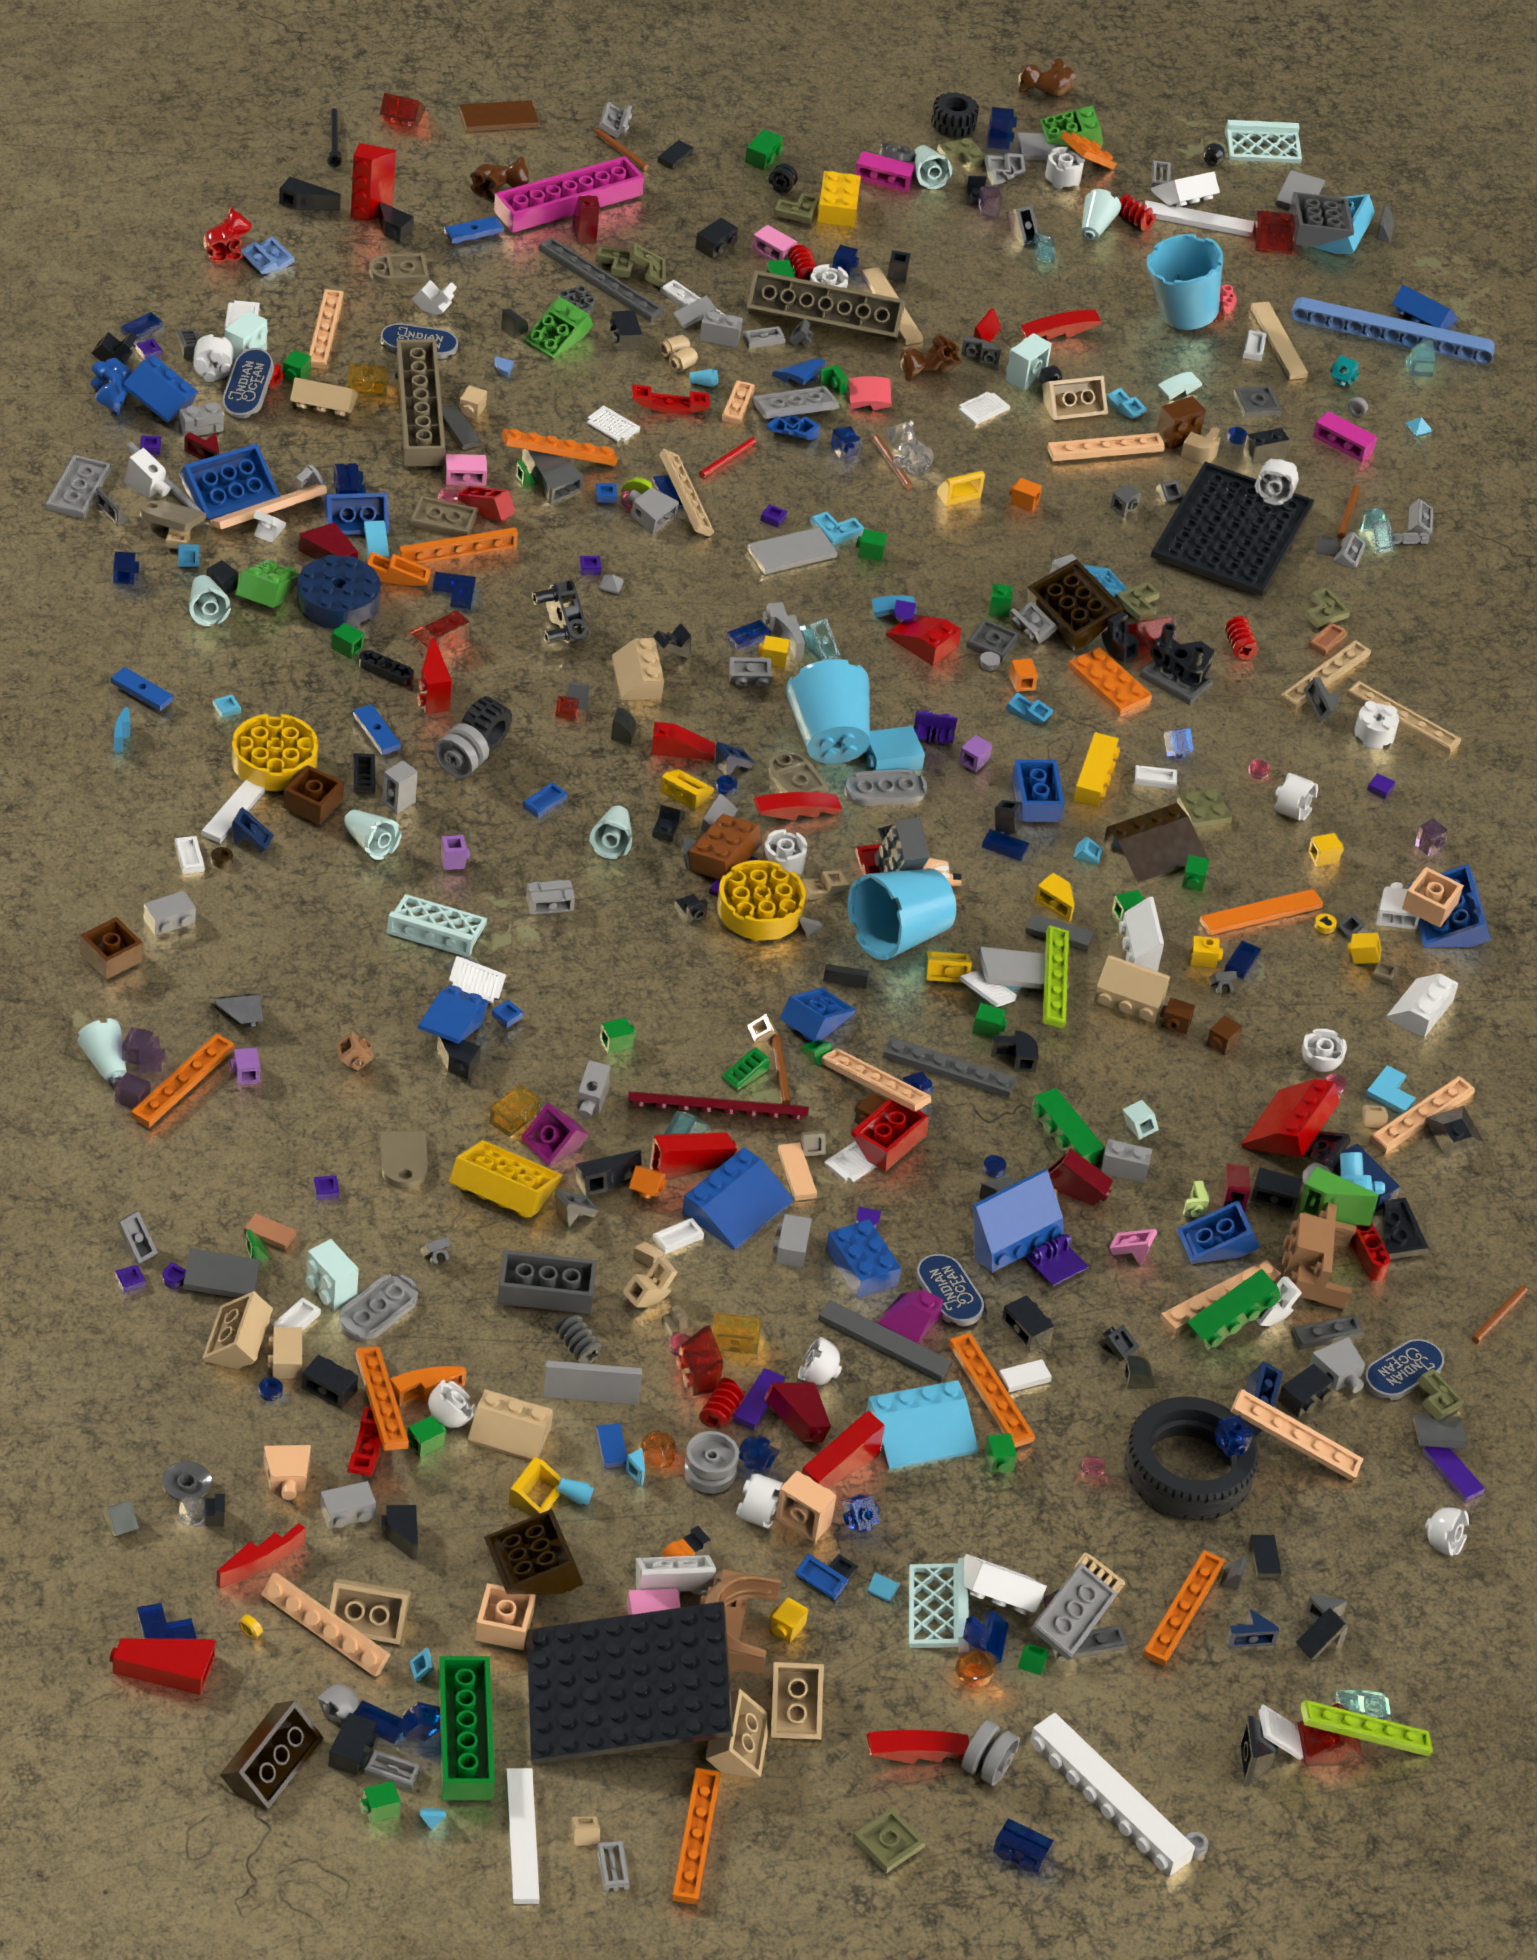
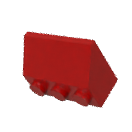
[851,1099,929,1172]

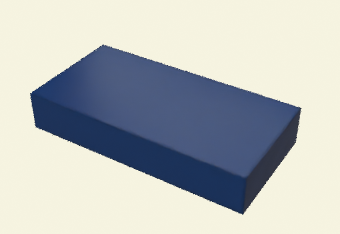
[522,782,568,818]
[596,1423,627,1468]
[794,1553,849,1601]

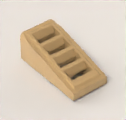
[1073,1552,1126,1594]

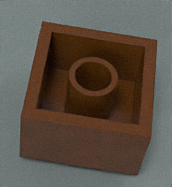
[1156,396,1206,450]
[283,765,344,825]
[80,917,143,980]

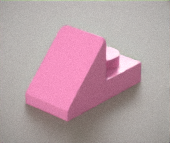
[1109,1229,1157,1266]

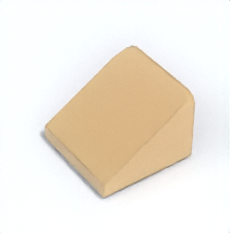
[747,1015,778,1043]
[1363,1105,1388,1129]
[633,1242,664,1267]
[571,1816,600,1846]

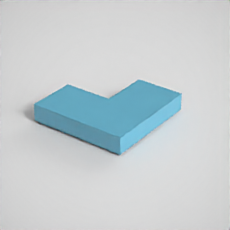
[810,511,865,545]
[1365,1065,1416,1115]

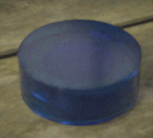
[1227,427,1247,445]
[716,775,738,795]
[983,1155,1006,1177]
[259,1377,283,1401]

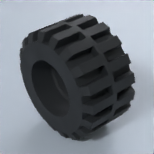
[931,92,979,137]
[461,696,512,753]

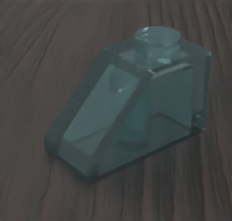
[1406,338,1436,377]
[1359,507,1395,554]
[800,618,841,661]
[664,1111,711,1135]

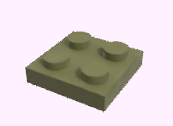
[1177,788,1232,829]
[853,1807,925,1874]

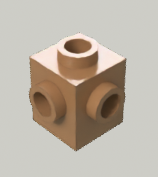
[335,1031,374,1071]

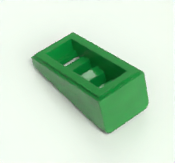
[721,1047,770,1091]

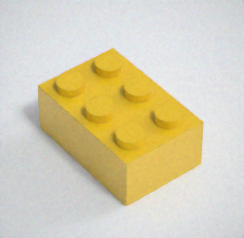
[817,171,861,227]

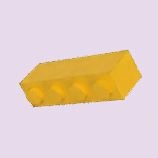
[1073,732,1121,807]

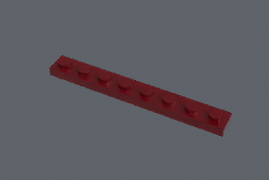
[627,1091,809,1120]

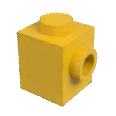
[758,635,790,668]
[1308,833,1344,866]
[1347,932,1381,964]
[1190,936,1223,969]
[769,1597,808,1643]

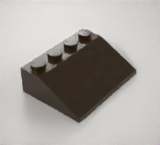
[1027,559,1124,652]
[1103,803,1208,886]
[484,1509,584,1594]

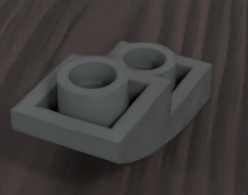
[961,336,1001,365]

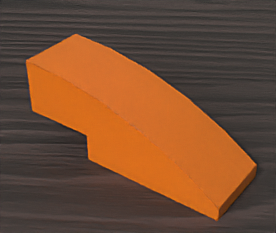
[365,551,431,586]
[390,1366,467,1407]

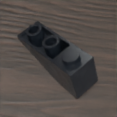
[279,176,341,210]
[576,1150,642,1196]

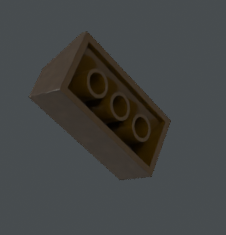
[220,1700,324,1810]

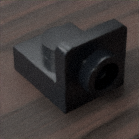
[674,894,708,923]
[1098,1325,1139,1361]

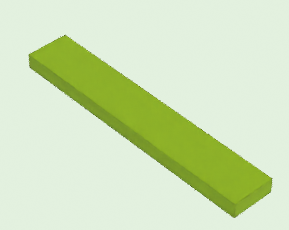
[1043,925,1069,1029]
[1300,1700,1433,1756]

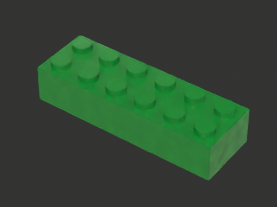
[438,1656,495,1800]

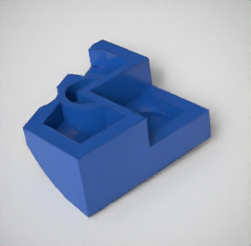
[772,358,826,385]
[766,415,820,440]

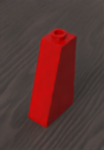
[650,1132,738,1180]
[802,1411,885,1489]
[109,1638,216,1695]

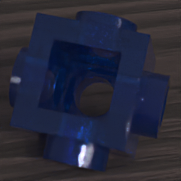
[1214,1415,1252,1457]
[739,1435,780,1472]
[841,1493,880,1533]

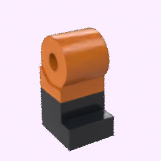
[662,1526,711,1557]

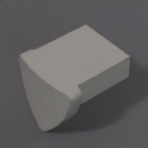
[290,464,324,492]

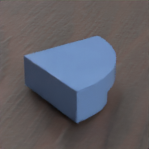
[494,356,514,378]

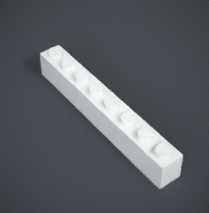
[1030,1713,1195,1877]

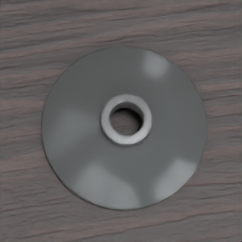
[162,1461,212,1502]

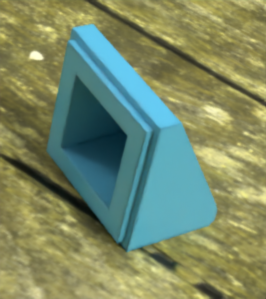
[1073,836,1103,864]
[626,1448,645,1486]

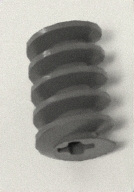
[554,1315,602,1364]

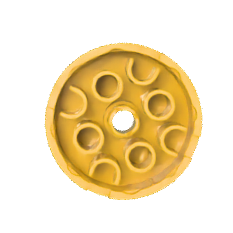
[231,714,318,791]
[717,860,806,941]

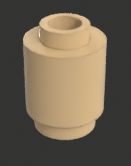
[660,334,690,358]
[669,347,698,372]

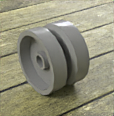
[434,723,489,779]
[683,1431,739,1494]
[961,1720,1020,1786]

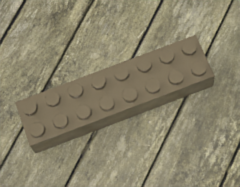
[747,270,905,341]
[396,339,445,466]

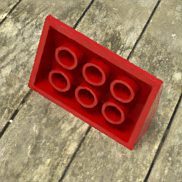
[1241,1079,1340,1157]

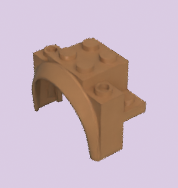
[1282,1202,1356,1310]
[700,1569,781,1682]

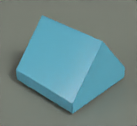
[867,1573,900,1602]

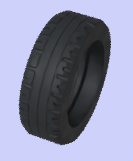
[1124,1396,1258,1521]

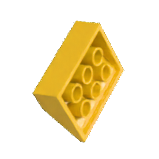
[449,1140,564,1217]

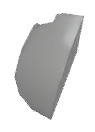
[317,1684,359,1723]

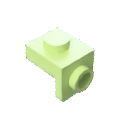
[1183,1181,1210,1217]

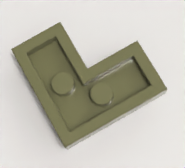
[937,138,986,168]
[774,193,820,224]
[630,243,666,288]
[595,245,634,278]
[1115,582,1160,622]
[1305,587,1350,628]
[1417,1369,1465,1421]

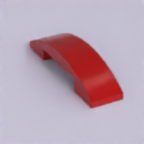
[631,384,710,414]
[347,1406,382,1476]

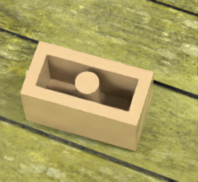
[268,1327,302,1380]

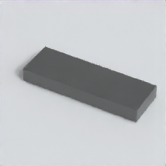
[442,404,481,450]
[1025,913,1094,951]
[1291,1315,1364,1350]
[1052,1625,1128,1662]

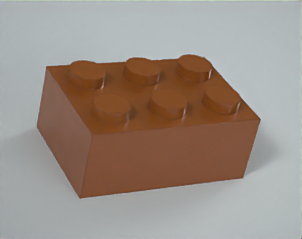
[689,814,762,880]

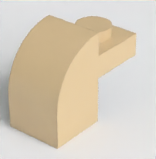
[1181,427,1220,463]
[623,1257,678,1308]

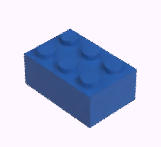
[1012,759,1065,822]
[826,1219,901,1299]

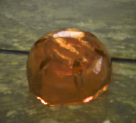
[639,1431,677,1468]
[955,1649,996,1688]

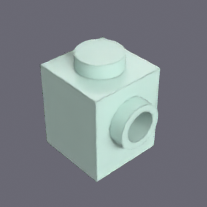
[1122,1100,1159,1140]

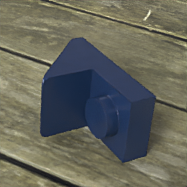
[715,742,755,777]
[232,807,274,852]
[1226,1609,1279,1648]

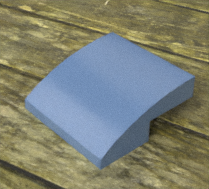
[241,236,295,274]

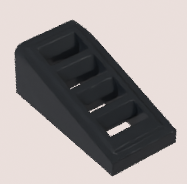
[352,753,375,793]

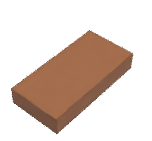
[1308,622,1348,656]
[244,1213,297,1251]

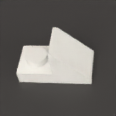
[253,510,286,542]

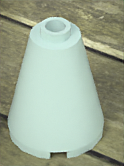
[914,145,952,189]
[1081,189,1121,240]
[189,575,231,626]
[589,806,632,859]
[344,809,401,860]
[76,1018,127,1084]

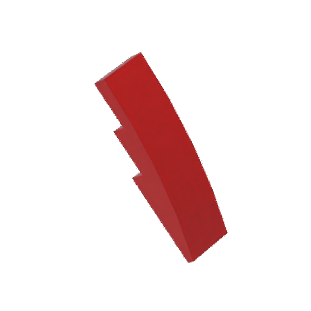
[1021,309,1102,340]
[753,792,842,821]
[216,1523,306,1588]
[866,1730,970,1764]

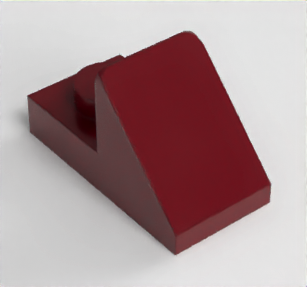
[184,432,219,460]

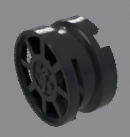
[768,163,798,193]

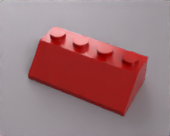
[350,143,396,221]

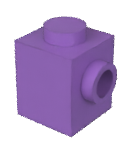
[959,735,993,772]
[441,835,470,870]
[230,1048,260,1085]

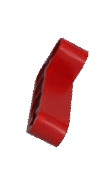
[1350,1222,1391,1281]

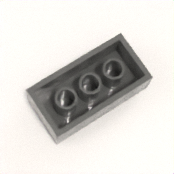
[875,817,930,873]
[497,1250,597,1314]

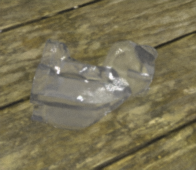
[887,419,934,477]

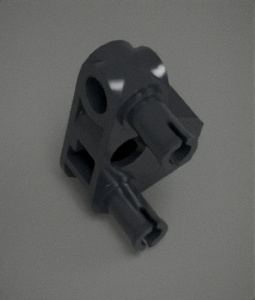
[532,580,589,644]
[1150,623,1214,686]

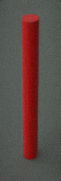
[699,437,757,478]

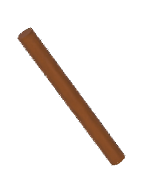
[594,128,649,171]
[872,434,913,490]
[1337,485,1360,539]
[771,1034,791,1104]
[1471,1285,1528,1344]

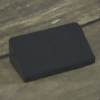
[823,964,869,988]

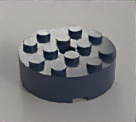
[297,555,381,629]

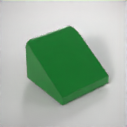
[516,459,537,487]
[800,1040,832,1066]
[246,1229,269,1261]
[1018,1643,1050,1675]

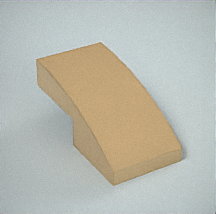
[165,528,191,549]
[801,870,850,900]

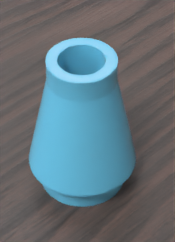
[690,368,718,388]
[556,1477,594,1506]

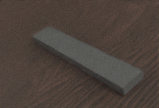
[818,1300,953,1382]

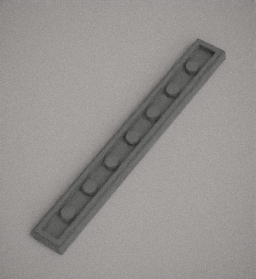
[539,237,664,322]

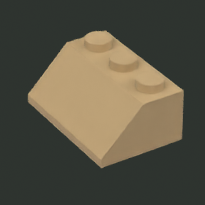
[1042,376,1108,420]
[290,377,358,417]
[612,638,664,700]
[1094,955,1170,1023]
[202,1291,273,1369]
[468,1389,553,1462]
[329,1578,411,1645]
[706,1689,771,1778]

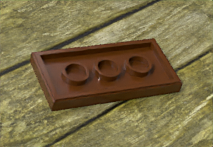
[459,100,539,132]

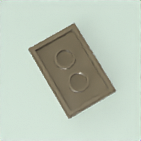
[409,496,478,537]

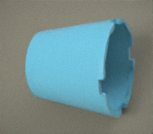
[1147,234,1223,330]
[786,659,870,764]
[847,868,956,960]

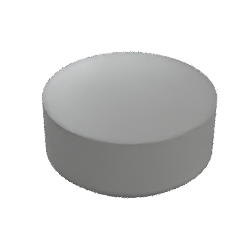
[1348,397,1368,417]
[979,652,1000,671]
[1185,1832,1209,1858]

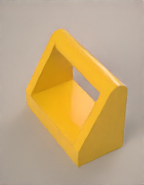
[937,471,985,506]
[660,769,714,811]
[925,951,972,983]
[509,1457,561,1516]

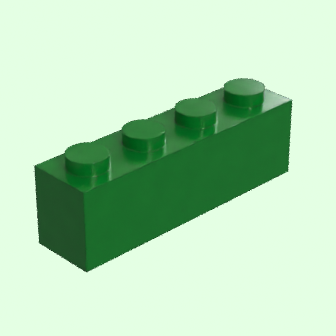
[1031,1088,1105,1166]
[1187,1269,1281,1351]

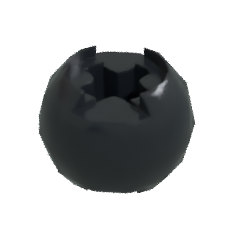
[1203,143,1226,166]
[1039,365,1062,385]

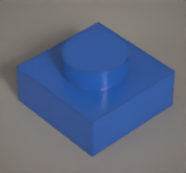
[596,483,617,503]
[491,1000,524,1028]

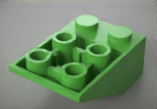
[1040,105,1103,147]
[524,296,594,359]
[236,560,300,608]
[1298,1166,1379,1226]

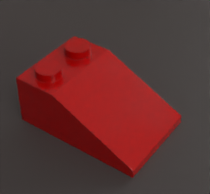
[886,614,961,666]
[417,638,452,715]

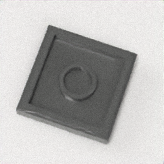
[1233,385,1282,418]
[966,619,1020,662]
[1413,1414,1468,1449]

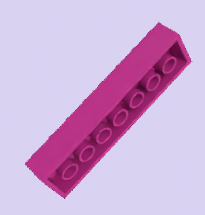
[494,156,644,233]

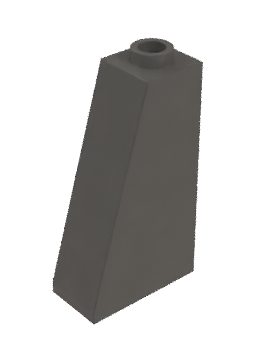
[522,449,584,505]

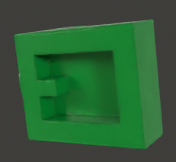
[819,365,848,395]

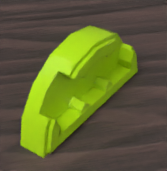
[621,477,654,494]

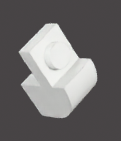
[411,280,457,315]
[1255,1277,1302,1326]

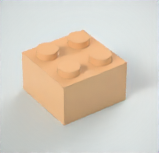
[1402,867,1464,927]
[775,1471,837,1543]
[475,1583,536,1650]

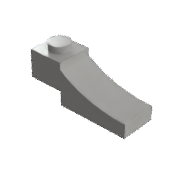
[763,602,805,658]

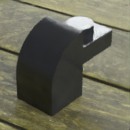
[91,332,137,364]
[1101,612,1139,663]
[991,1030,1039,1073]

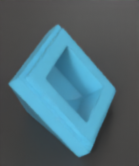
[1406,417,1432,436]
[409,1648,434,1683]
[419,1808,446,1830]

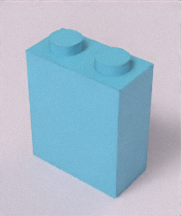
[864,726,925,771]

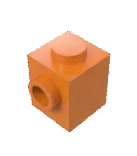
[1009,478,1042,512]
[1009,658,1038,692]
[629,1165,667,1199]

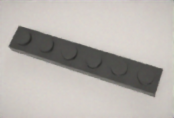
[883,1037,1017,1098]

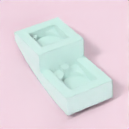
[1158,372,1202,400]

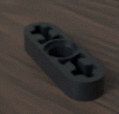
[359,650,414,686]

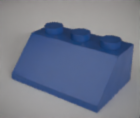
[1392,284,1458,329]
[122,355,198,423]
[324,493,389,535]

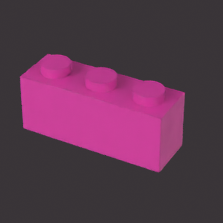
[855,151,915,192]
[1313,411,1377,462]

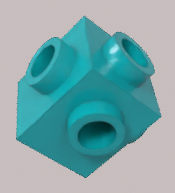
[1330,355,1360,387]

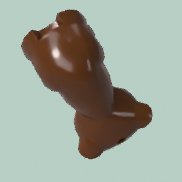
[1018,58,1076,97]
[470,157,529,203]
[900,333,962,381]

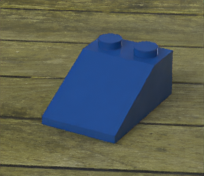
[418,985,489,1044]
[780,988,856,1041]
[1177,1200,1261,1264]

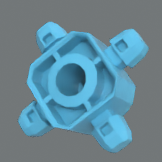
[1339,1152,1385,1195]

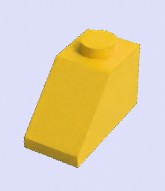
[1035,873,1075,922]

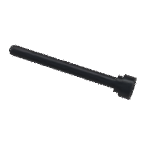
[327,108,342,167]

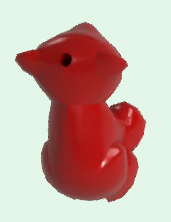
[203,206,252,263]

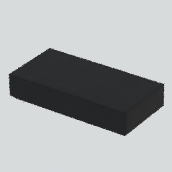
[657,140,694,169]
[1250,1535,1282,1579]
[1296,1607,1348,1660]

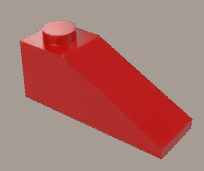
[455,486,515,522]
[651,722,715,760]

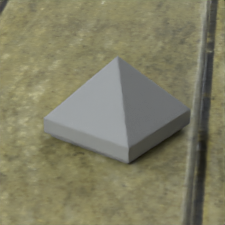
[599,574,624,595]
[799,917,823,937]

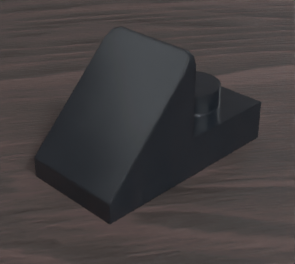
[964,176,987,206]
[653,624,691,659]
[652,805,685,842]

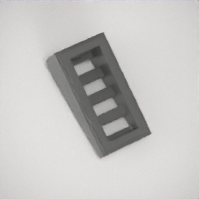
[176,329,200,358]

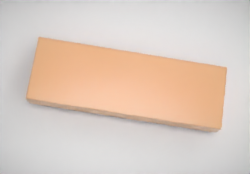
[721,380,755,425]
[777,1143,817,1201]

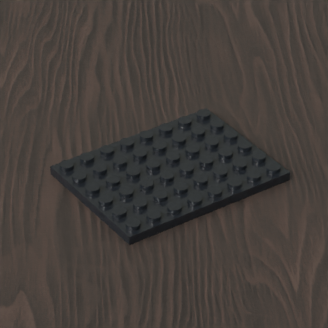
[1150,461,1315,597]
[527,1601,733,1765]

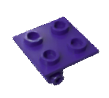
[914,710,958,745]
[1024,1234,1089,1286]

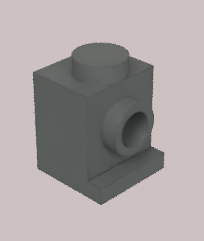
[1110,484,1142,518]

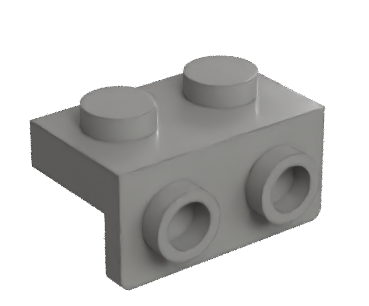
[598,102,632,139]
[1010,601,1058,644]
[729,657,773,686]

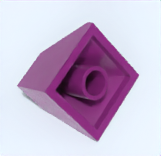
[520,1102,590,1166]
[877,1289,943,1344]

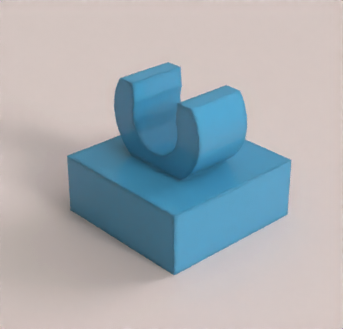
[178,544,199,567]

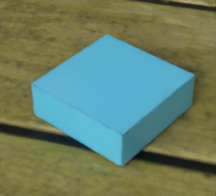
[213,694,241,718]

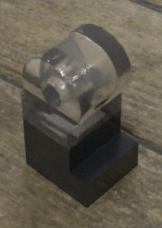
[179,1494,225,1527]

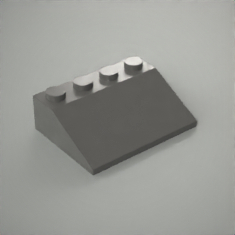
[1289,192,1354,248]

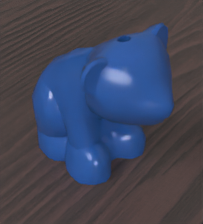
[90,358,132,416]

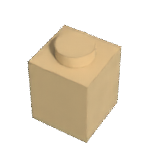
[459,385,487,420]

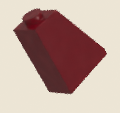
[572,195,600,244]
[298,522,358,560]
[1047,1148,1113,1206]
[1221,1163,1251,1212]
[764,1382,831,1443]

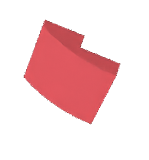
[849,376,892,411]

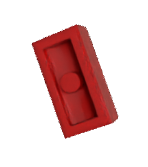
[973,308,1001,342]

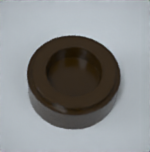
[211,847,233,868]

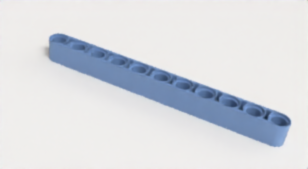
[1291,297,1495,364]

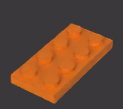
[1068,647,1152,715]

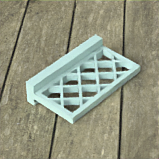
[1224,120,1302,163]
[386,894,488,957]
[909,1558,969,1652]

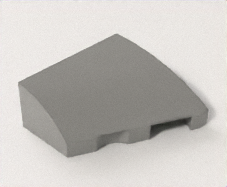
[984,153,1026,186]

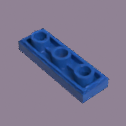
[444,216,504,244]
[111,667,174,711]
[353,704,401,755]

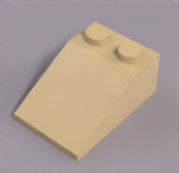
[771,1662,824,1740]

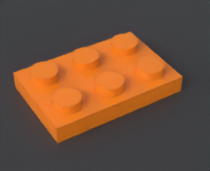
[1061,131,1117,170]

